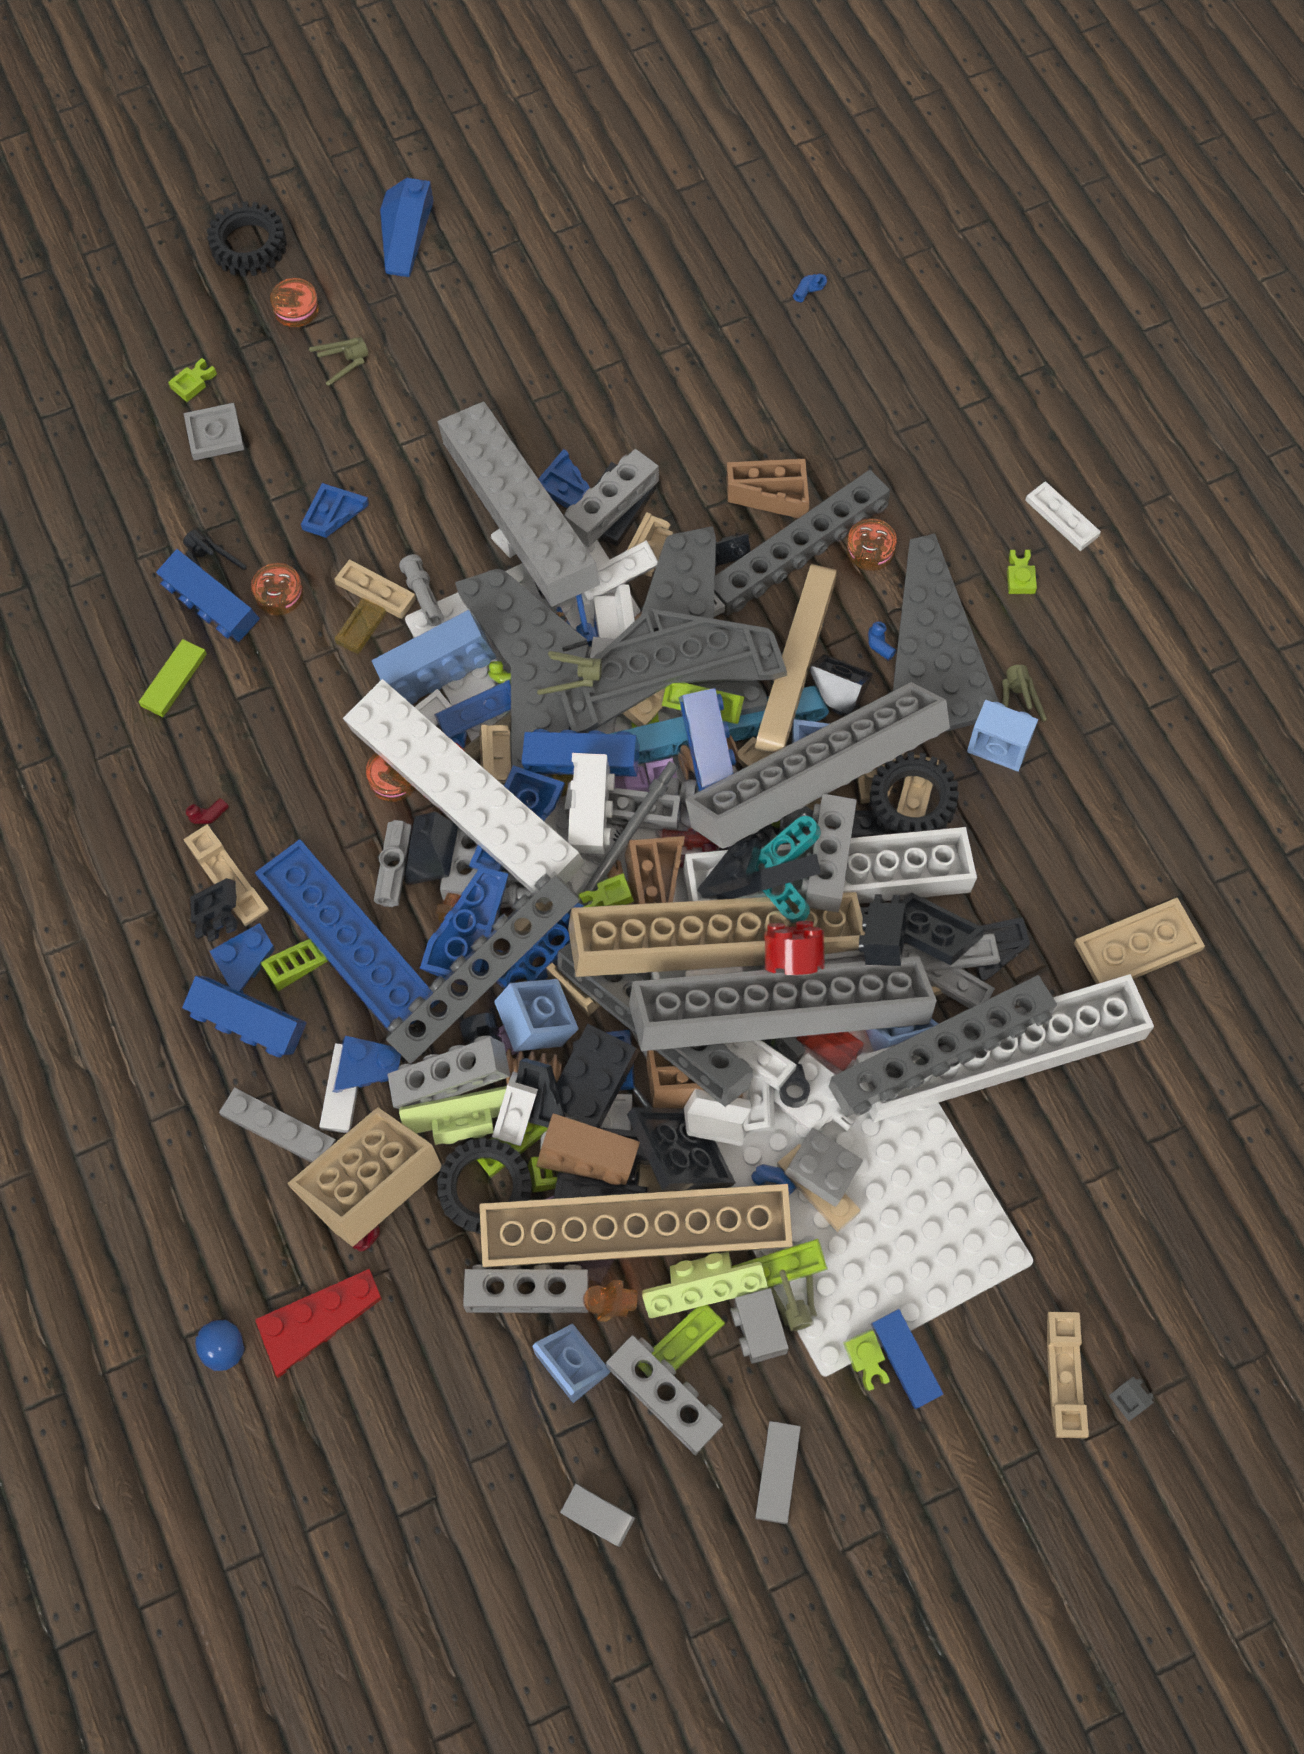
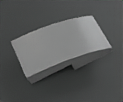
[560,1483,635,1547]

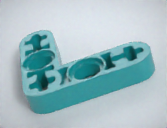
[754,816,821,924]

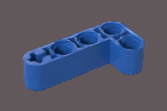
[484,903,584,989]

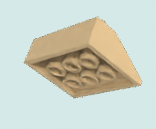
[288,1107,442,1247]

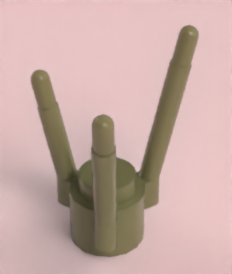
[309,337,368,386]
[537,651,602,695]
[1002,665,1047,722]
[771,1269,817,1331]

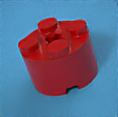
[764,921,825,975]

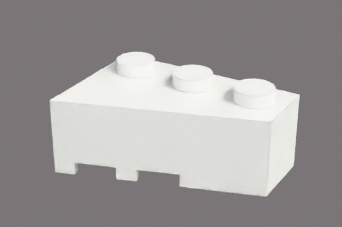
[568,753,615,854]

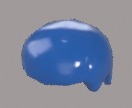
[195,1320,245,1371]

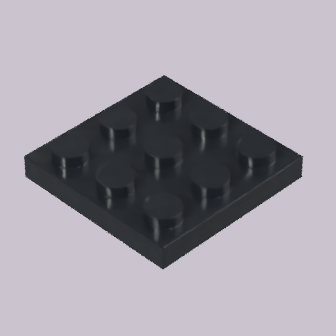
[626,1107,736,1191]

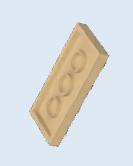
[1074,898,1205,984]

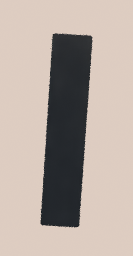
[716,854,821,900]

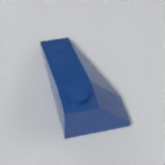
[380,178,434,277]
[469,765,565,871]
[420,866,509,986]

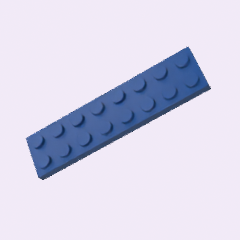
[255,839,440,1028]

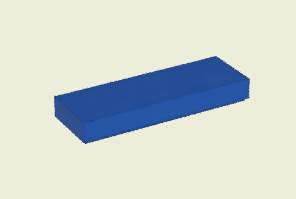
[434,680,511,738]
[870,1309,943,1409]

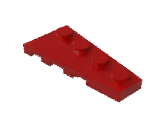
[255,1269,382,1378]

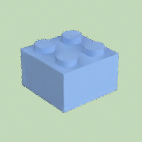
[967,700,1038,772]
[494,979,579,1052]

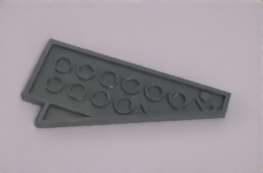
[892,534,999,732]

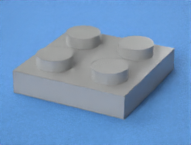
[184,403,244,460]
[784,1127,863,1207]

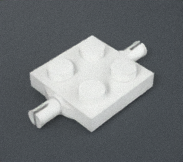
[774,1053,855,1132]

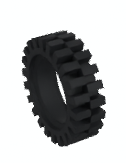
[207,201,287,276]
[870,752,959,834]
[437,1138,532,1234]

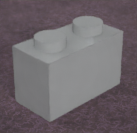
[730,1288,788,1364]

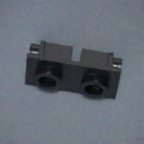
[715,532,751,567]

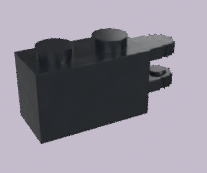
[859,894,907,966]

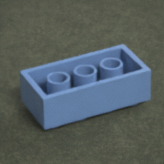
[372,610,497,705]

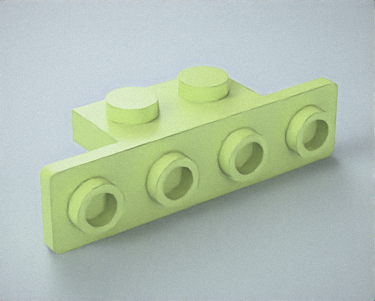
[399,1086,507,1145]
[642,1252,768,1318]

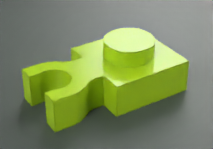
[168,358,217,402]
[1007,550,1037,594]
[579,873,634,907]
[843,1329,890,1391]

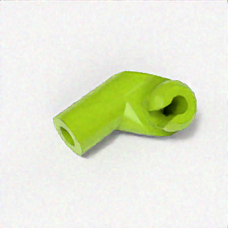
[488,661,511,684]

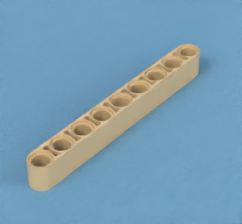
[755,564,837,753]

